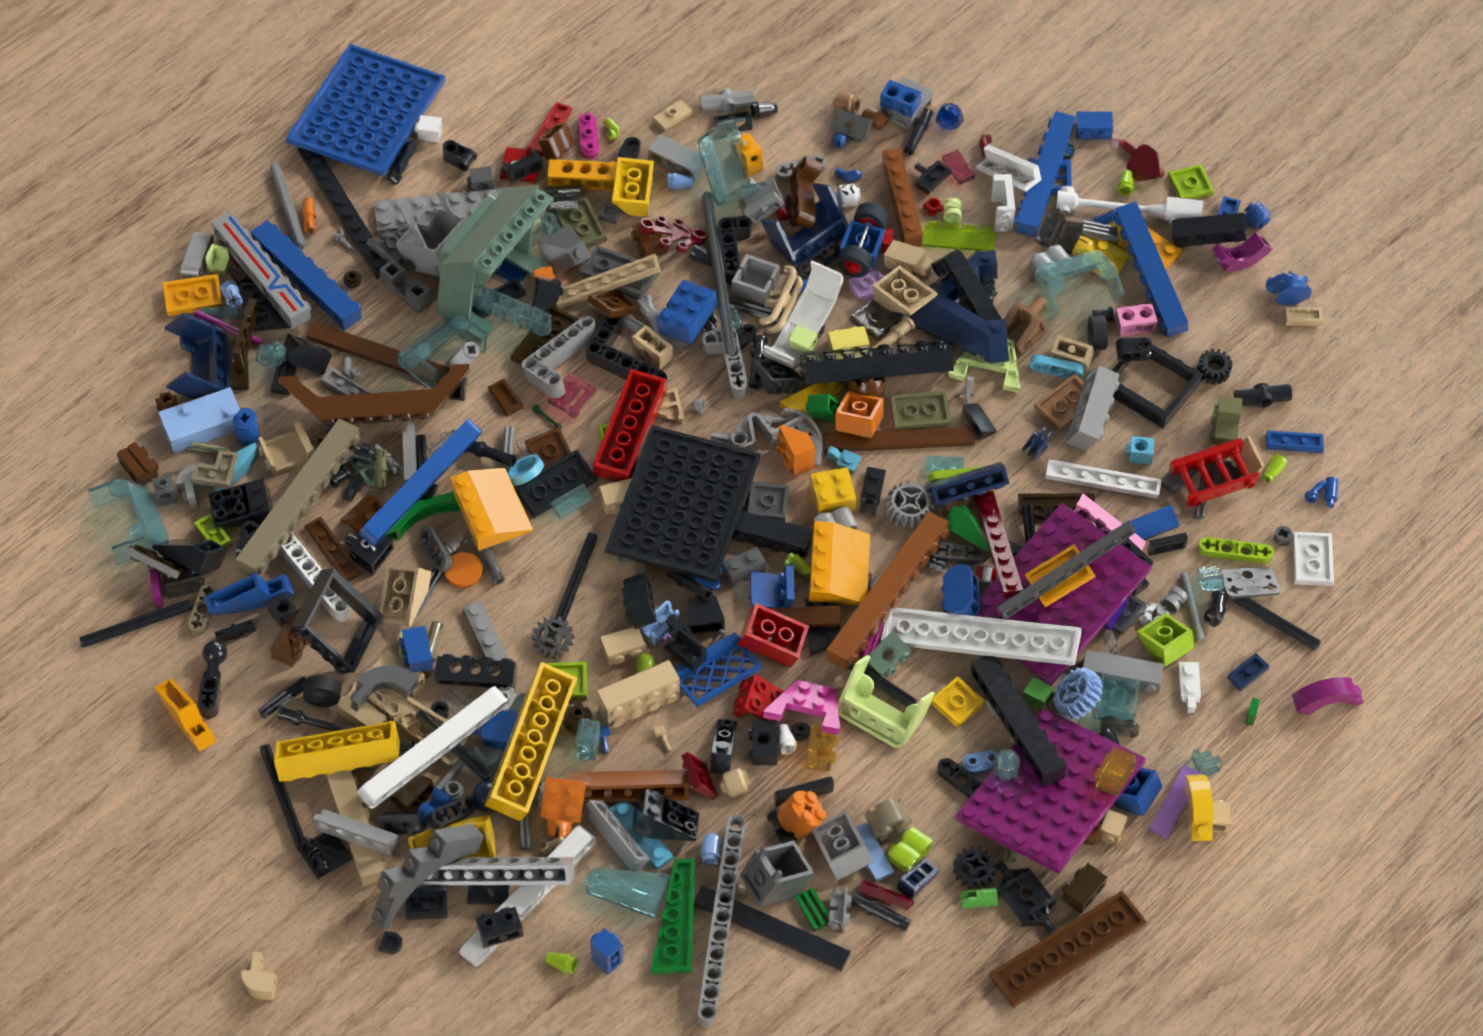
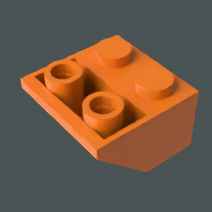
[776,425,815,476]

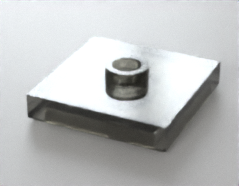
[849,300,901,340]

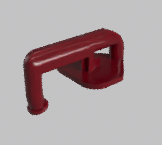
[1109,139,1165,182]

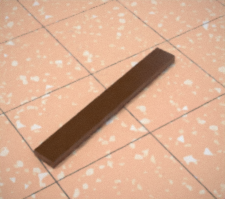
[306,321,450,383]
[823,426,975,453]

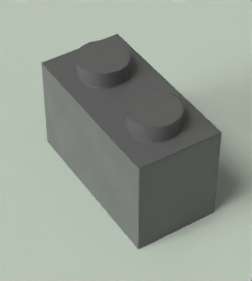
[722,547,766,588]

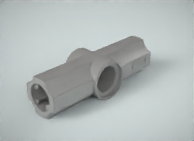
[700,89,755,113]

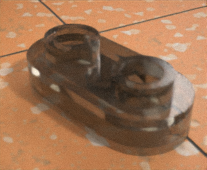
[1099,716,1140,738]

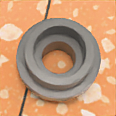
[443,781,464,800]

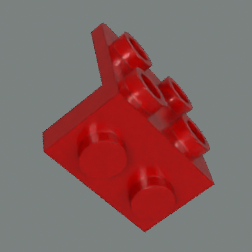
[732,674,785,723]

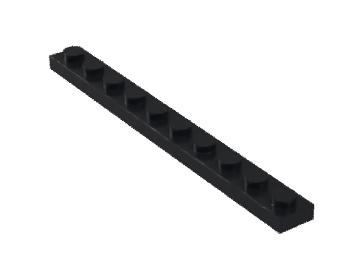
[297,147,387,280]

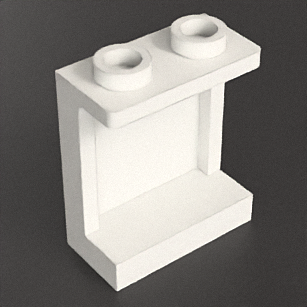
[991,174,1015,232]

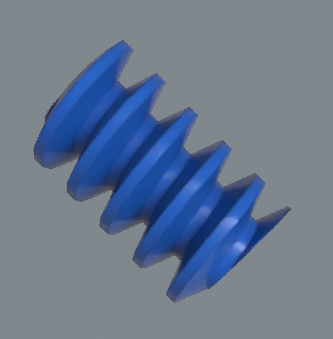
[233,408,260,446]

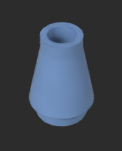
[666,172,693,190]

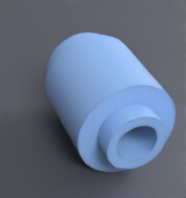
[700,833,722,865]

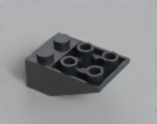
[208,478,273,527]
[152,539,227,575]
[632,788,699,841]

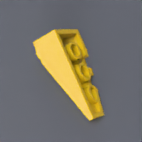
[407,815,496,858]

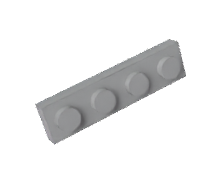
[463,600,508,673]

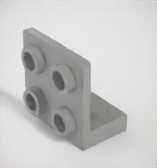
[742,177,785,224]

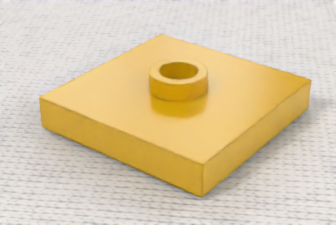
[931,676,986,728]

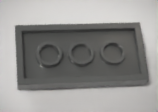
[578,245,660,299]

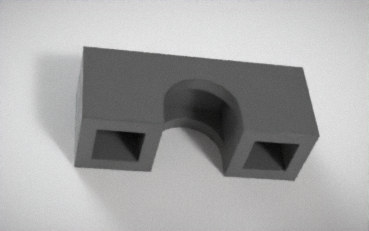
[379,259,433,313]

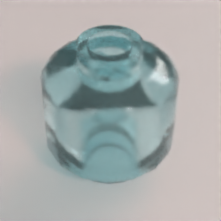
[993,749,1020,781]

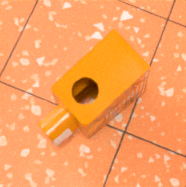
[730,133,763,177]

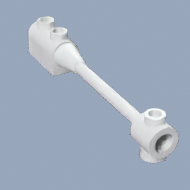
[1056,186,1203,226]

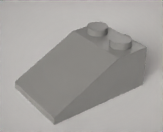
[812,810,874,881]

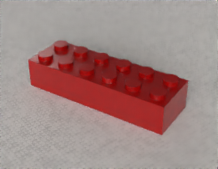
[593,369,668,482]

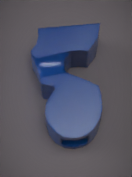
[417,786,452,828]

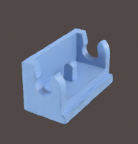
[640,600,681,647]

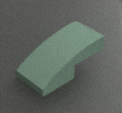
[347,455,375,488]

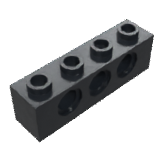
[434,654,518,689]

